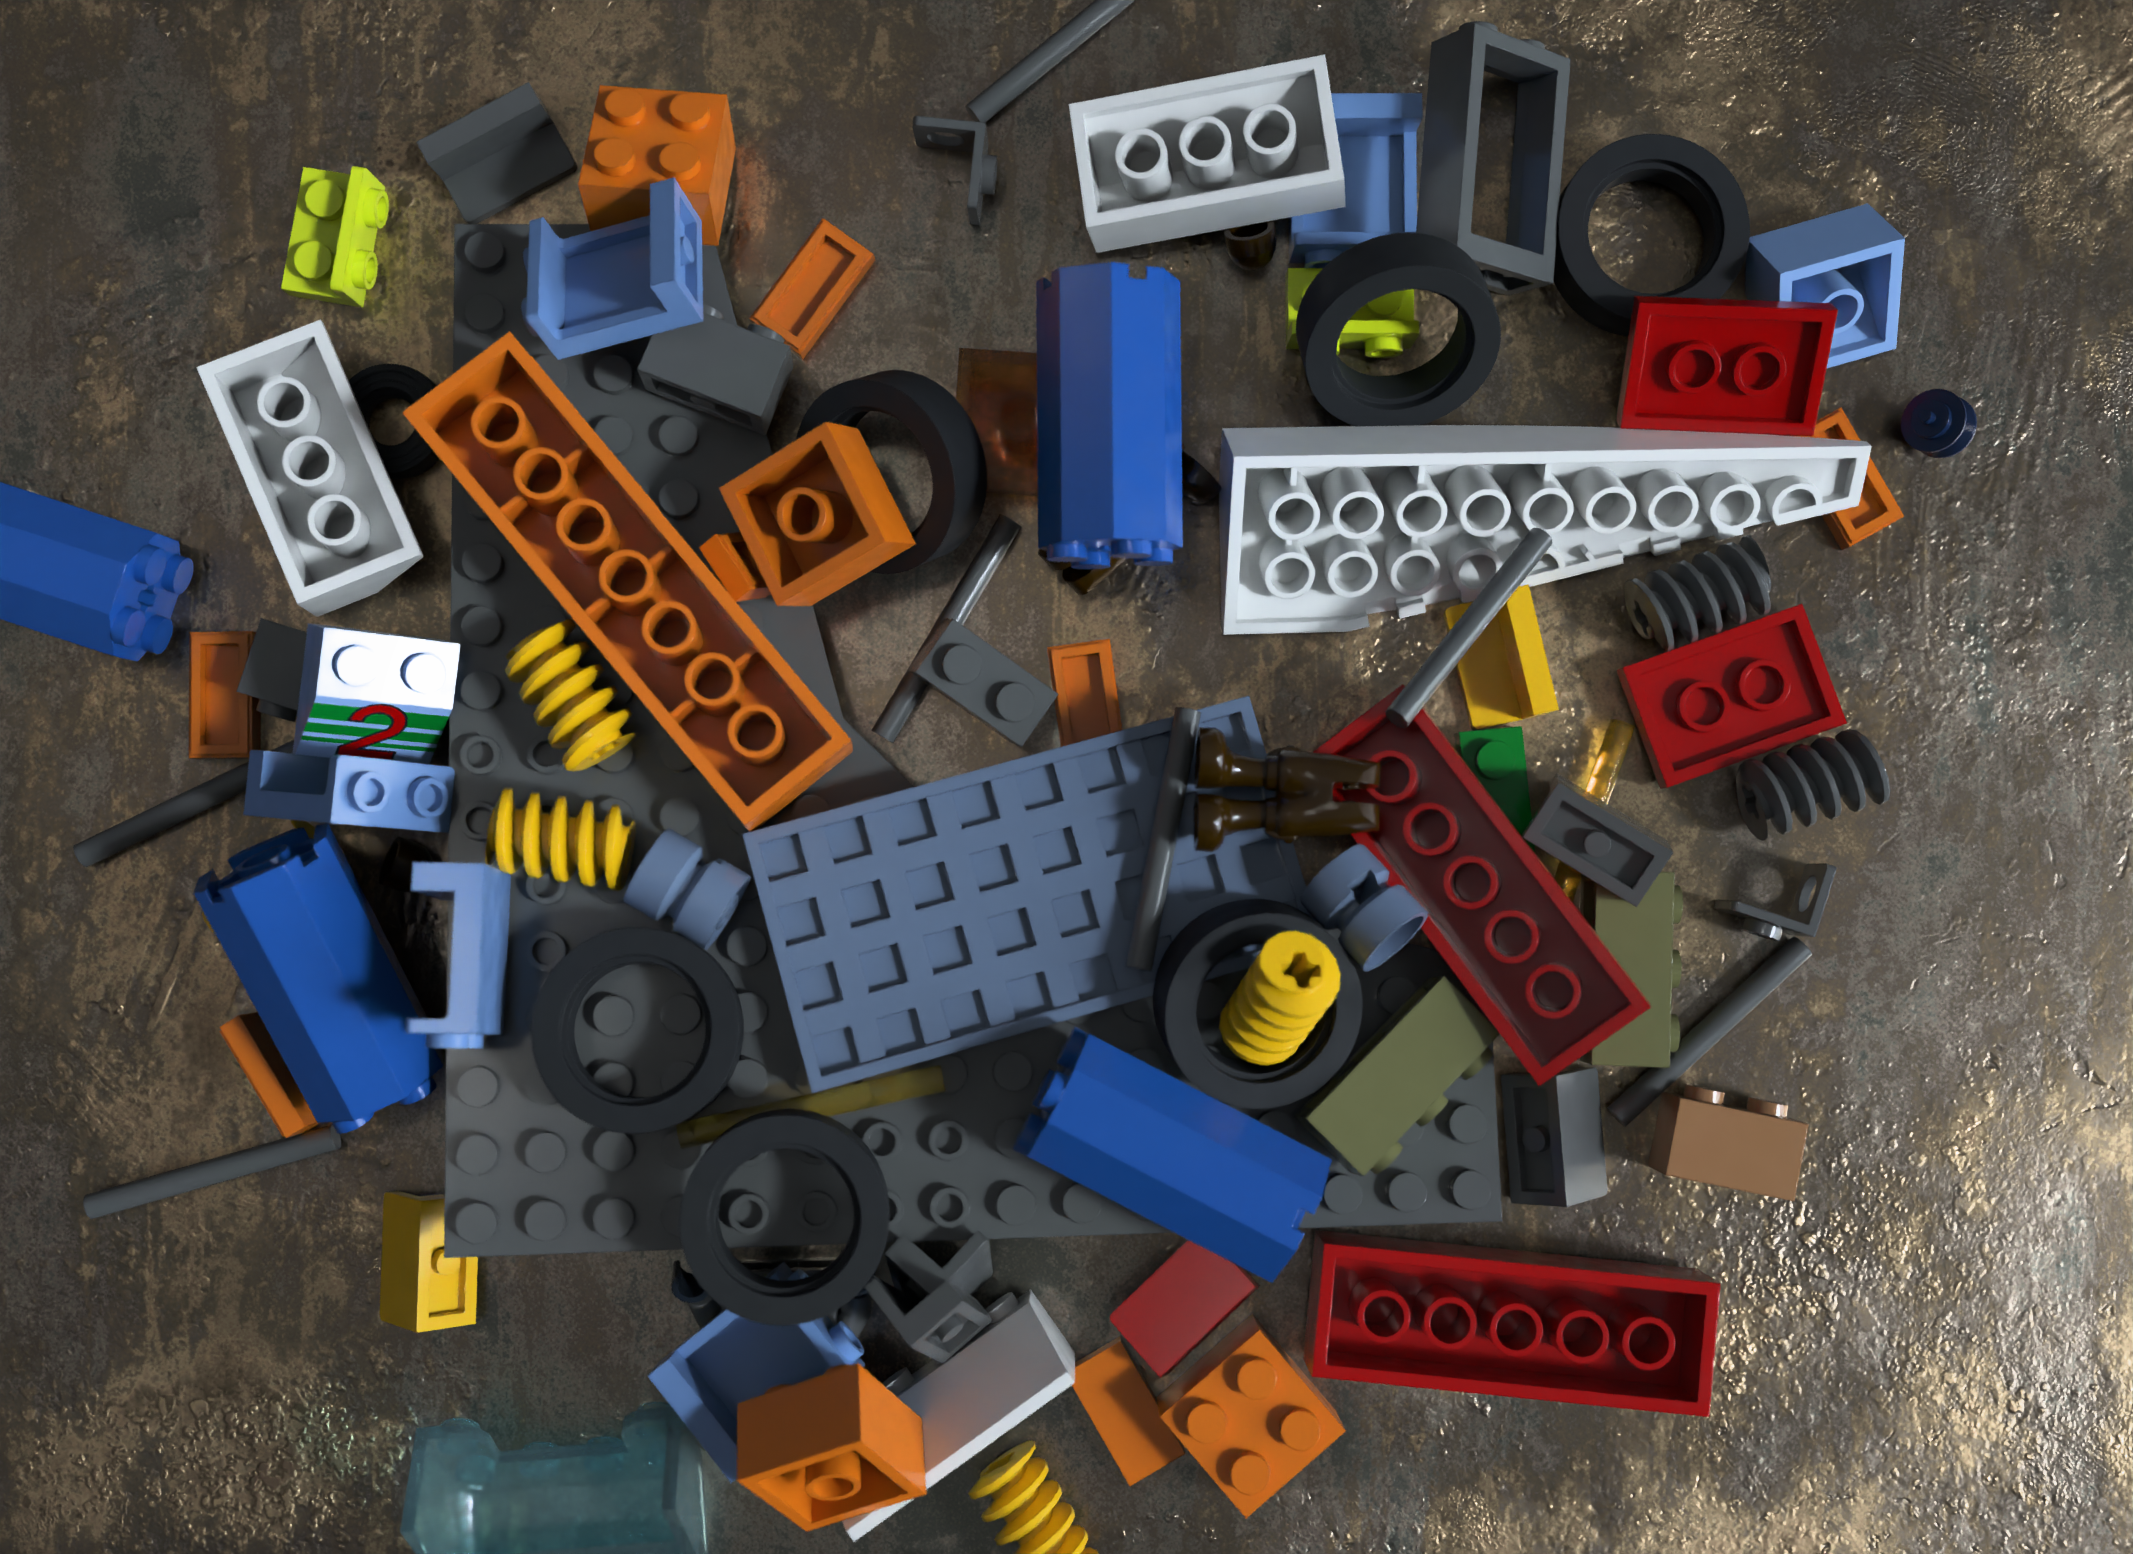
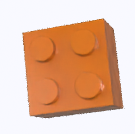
[578,85,736,246]
[719,422,916,606]
[1156,1313,1346,1518]
[737,1363,926,1532]

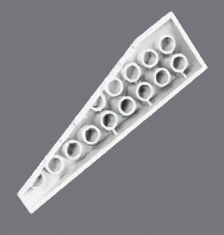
[1219,425,1872,635]

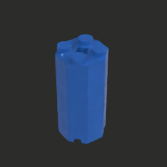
[1036,262,1183,569]
[0,482,194,662]
[194,823,443,1134]
[1012,1027,1332,1283]

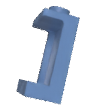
[1289,93,1423,268]
[521,177,703,360]
[243,750,455,833]
[405,862,511,1048]
[648,1261,865,1483]

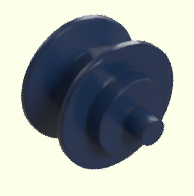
[1901,389,1977,458]

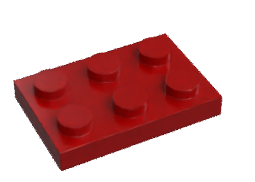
[1616,296,1838,436]
[1616,604,1847,789]

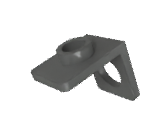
[912,116,997,225]
[1713,863,1836,942]

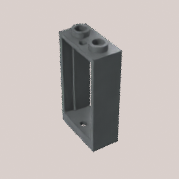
[1416,21,1571,296]

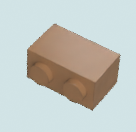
[1648,1084,1809,1202]

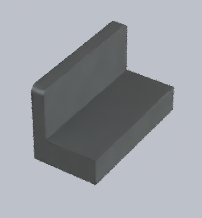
[416,82,577,224]
[1522,773,1674,907]
[1501,1067,1608,1207]
[885,1230,993,1306]
[864,1275,993,1364]

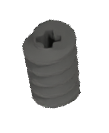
[1623,535,1771,651]
[1736,729,1891,841]

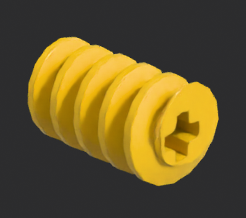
[505,620,637,772]
[485,787,636,891]
[1219,930,1340,1066]
[968,1440,1099,1554]

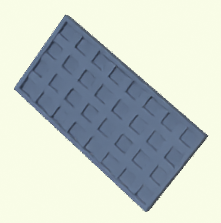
[742,696,1316,1093]

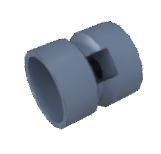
[623,828,751,950]
[1300,844,1428,972]

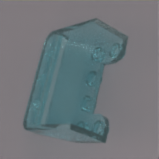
[400,1402,709,1554]

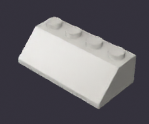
[1069,54,1346,253]
[196,320,424,617]
[842,1289,1075,1542]

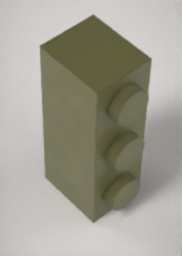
[1577,872,1683,1068]
[1294,976,1500,1176]

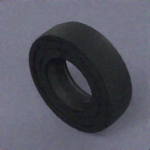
[349,364,439,479]

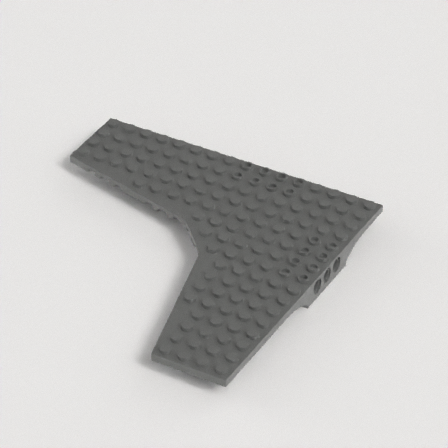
[444,224,1502,1258]

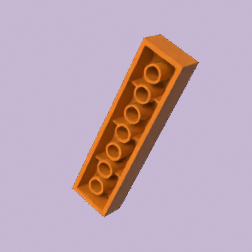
[402,331,853,832]

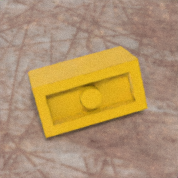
[1443,584,1559,730]
[380,1191,478,1333]

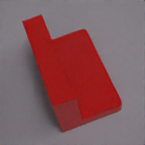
[1110,1240,1260,1378]

